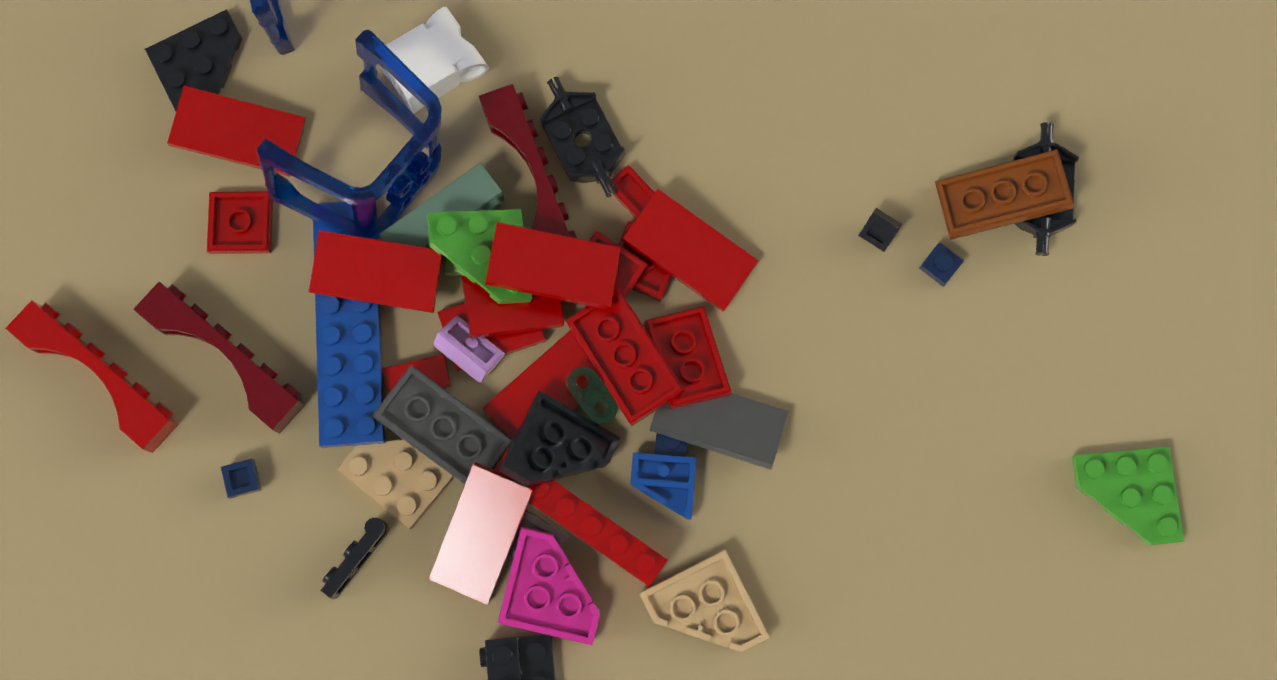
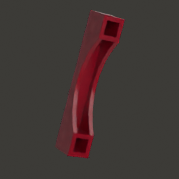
[478,84,577,239]
[133,282,305,434]

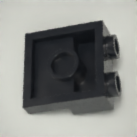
[479,634,555,680]

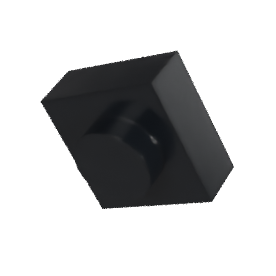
[858,208,902,252]

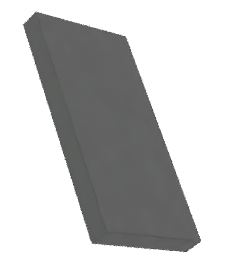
[372,365,513,485]
[649,393,788,470]

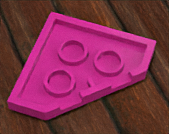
[498,526,600,645]

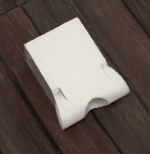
[376,7,489,114]

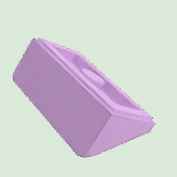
[433,315,505,383]

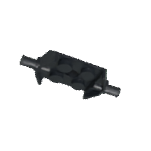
[540,77,625,197]
[1013,122,1079,256]

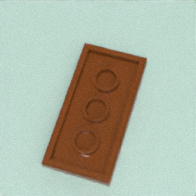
[935,149,1074,240]

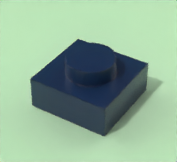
[919,242,964,287]
[655,433,687,457]
[221,459,262,499]

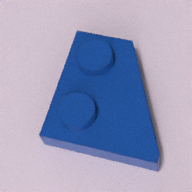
[630,453,696,520]

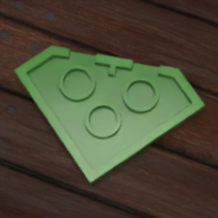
[426,209,532,304]
[1072,446,1184,545]

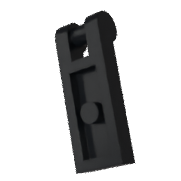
[320,518,389,599]

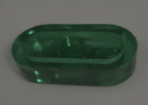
[566,366,618,424]

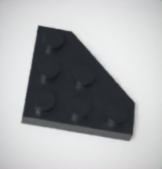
[145,9,242,111]
[499,390,620,487]

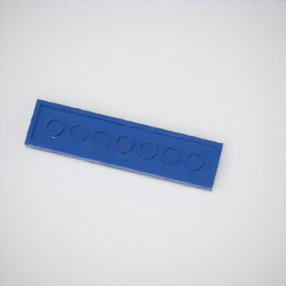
[312,199,385,448]

